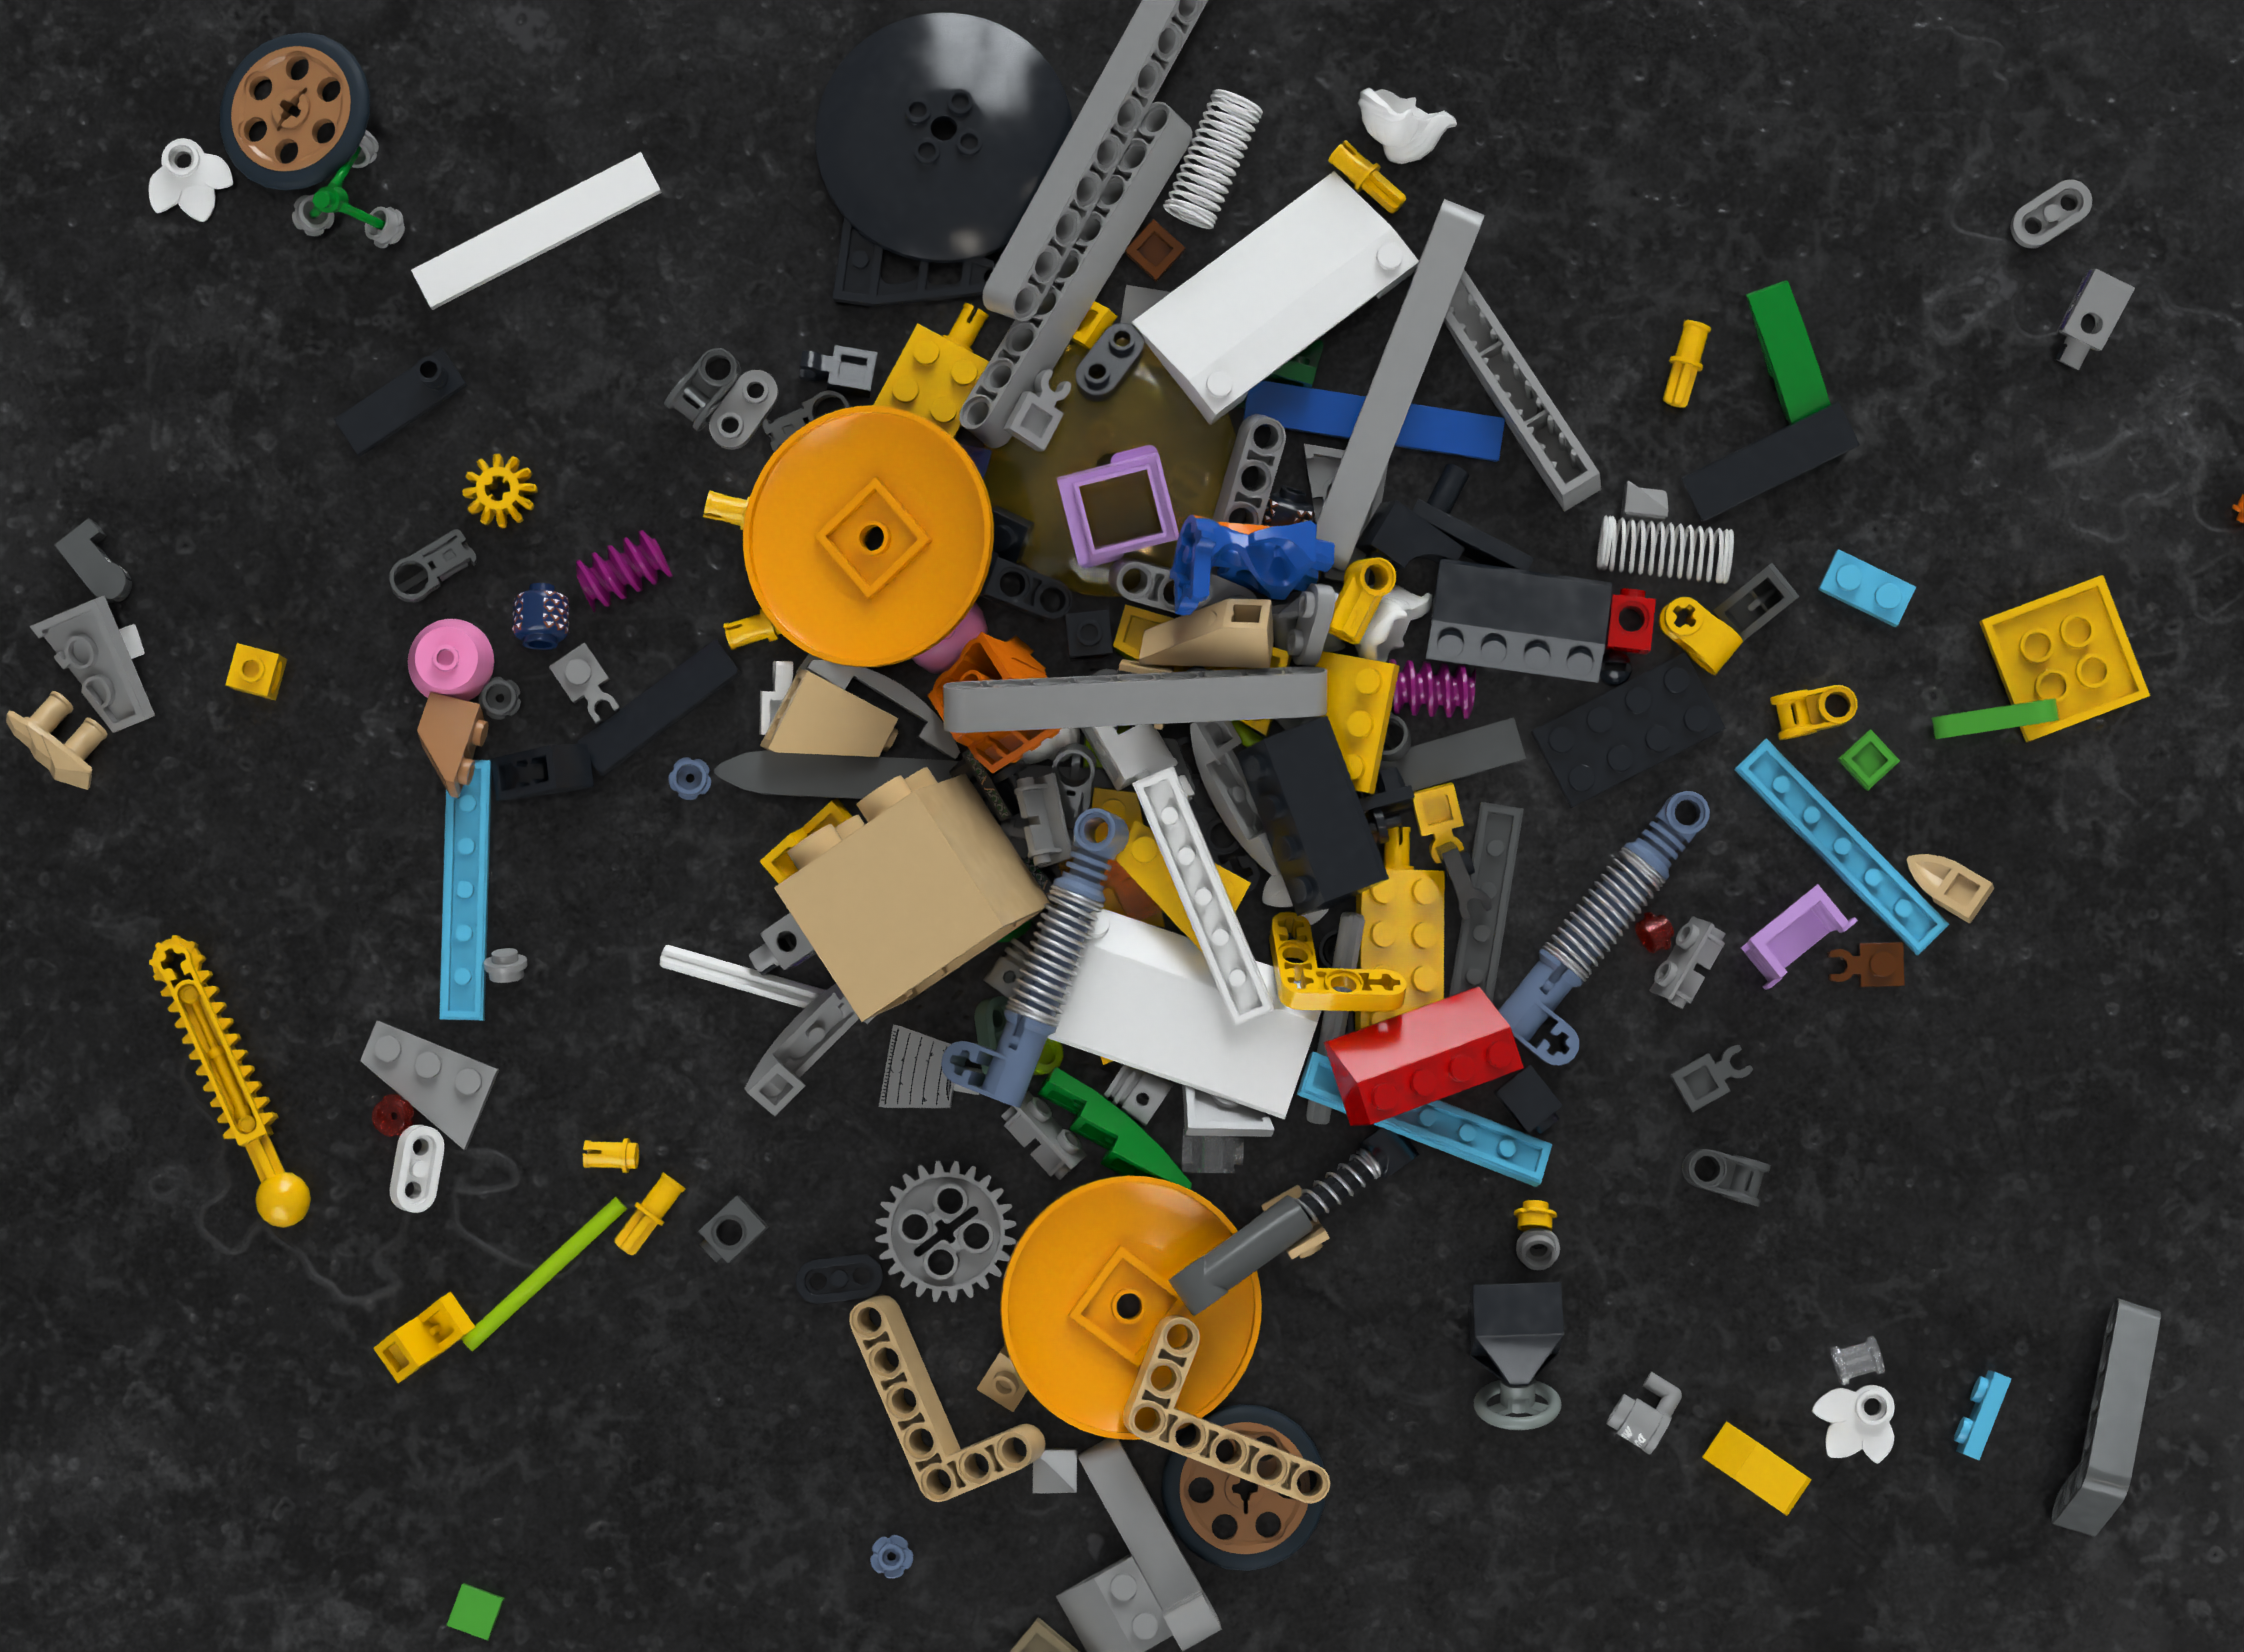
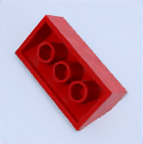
[1324,987,1524,1126]

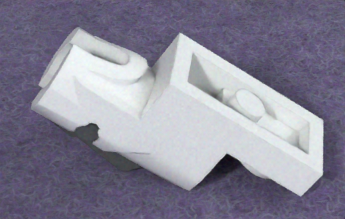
[1081,724,1195,801]

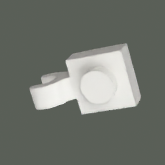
[759,661,793,735]

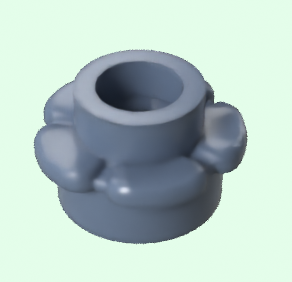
[669,757,712,800]
[870,1535,913,1579]

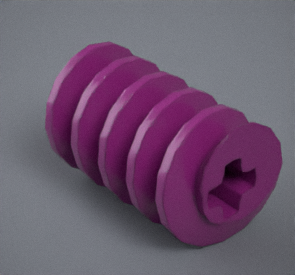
[576,530,673,613]
[1389,659,1476,719]

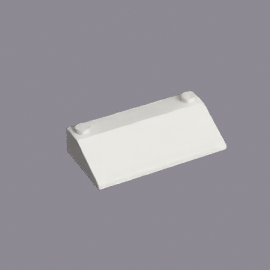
[1131,171,1419,425]
[1047,908,1322,1119]

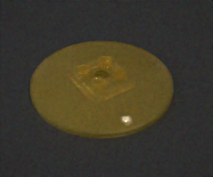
[981,339,1236,597]

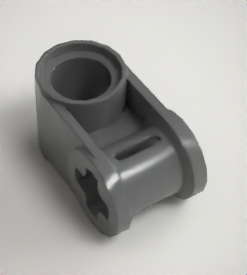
[664,348,741,432]
[1682,1149,1771,1207]

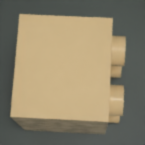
[774,767,1051,1022]

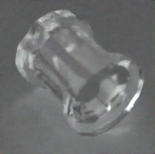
[1830,1336,1885,1385]

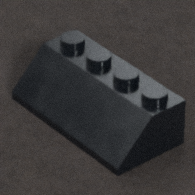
[1426,558,1612,683]
[1236,716,1389,916]

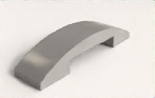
[806,660,960,760]
[1190,721,1281,876]
[745,984,875,1116]

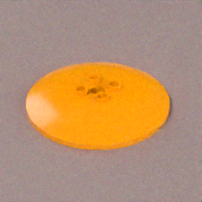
[743,405,994,667]
[1000,1175,1262,1440]

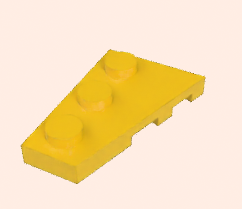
[1115,820,1251,955]

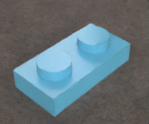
[1818,549,1916,627]
[1954,1370,2011,1460]

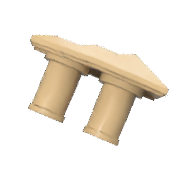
[6,691,108,790]

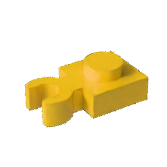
[1413,782,1464,864]

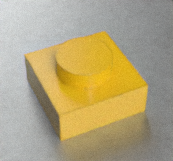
[1071,301,1118,350]

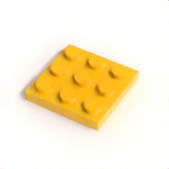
[1979,575,2150,743]

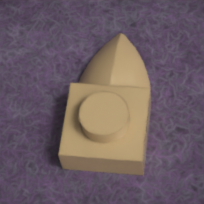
[1906,854,1994,923]

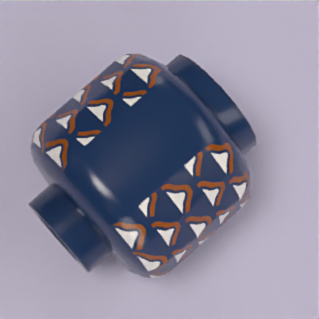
[512,583,570,650]

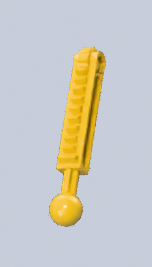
[149,935,311,1228]

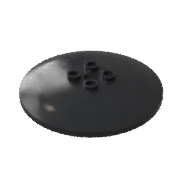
[815,13,1073,263]

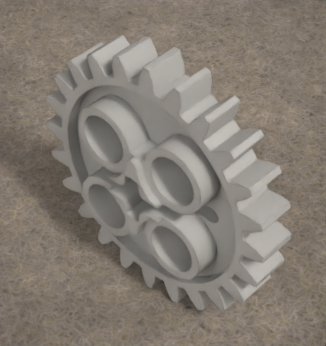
[875,1161,1017,1302]

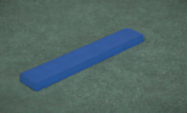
[1243,381,1505,462]

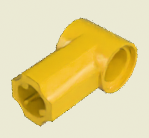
[1328,557,1396,645]

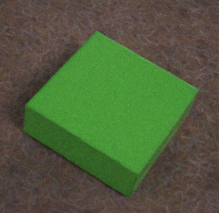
[1837,729,1900,791]
[447,1583,505,1641]

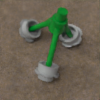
[292,130,405,248]

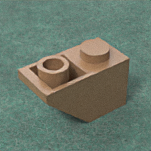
[417,692,489,798]

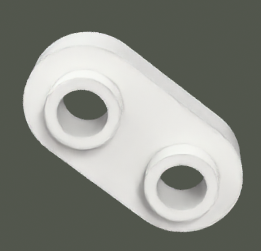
[390,1125,444,1213]

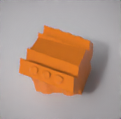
[928,632,1062,774]

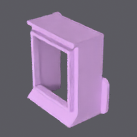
[1057,445,1179,568]
[1741,884,1858,990]

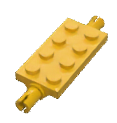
[865,302,989,542]
[1355,827,1445,1031]

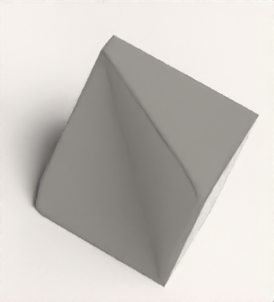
[1621,481,1668,523]
[1033,1448,1077,1494]

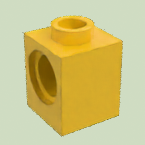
[225,643,287,701]

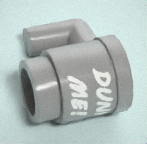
[1606,1372,1682,1455]

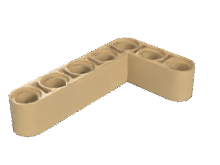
[849,1294,1046,1502]
[1123,1315,1330,1504]

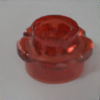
[1635,911,1674,953]
[372,1094,414,1137]

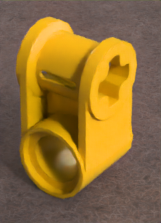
[1659,597,1743,675]
[1770,685,1858,740]

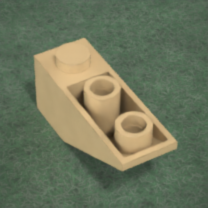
[1139,598,1274,668]

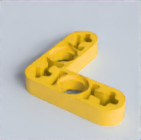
[1269,912,1407,1012]

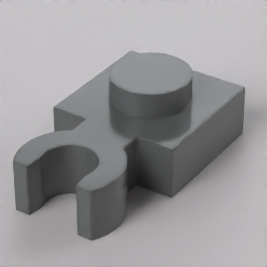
[1670,1045,1753,1113]

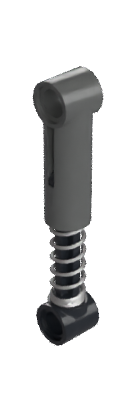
[1168,1127,1420,1316]

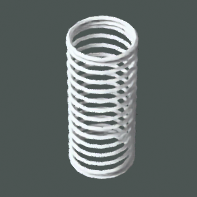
[1163,89,1263,229]
[1597,515,1734,584]

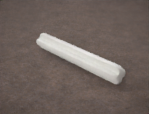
[660,945,826,1008]

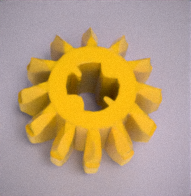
[462,454,538,528]

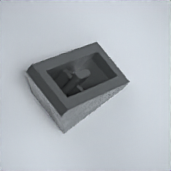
[1713,563,1799,641]

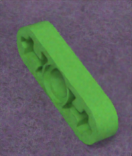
[1932,698,2059,739]

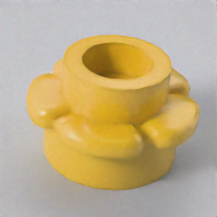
[1514,1200,1557,1232]

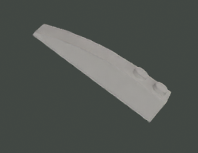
[1444,269,1601,512]

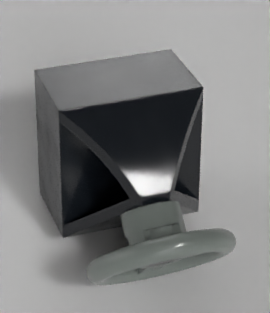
[1468,1282,1564,1430]

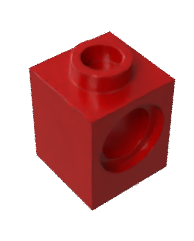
[1604,588,1656,655]

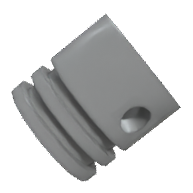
[983,938,1031,998]
[1103,1065,1174,1126]

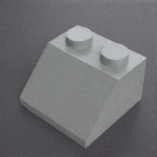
[1056,1554,1173,1652]

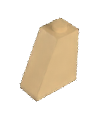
[760,669,899,757]

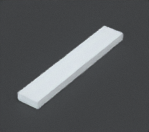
[411,152,662,310]
[1132,766,1275,1027]

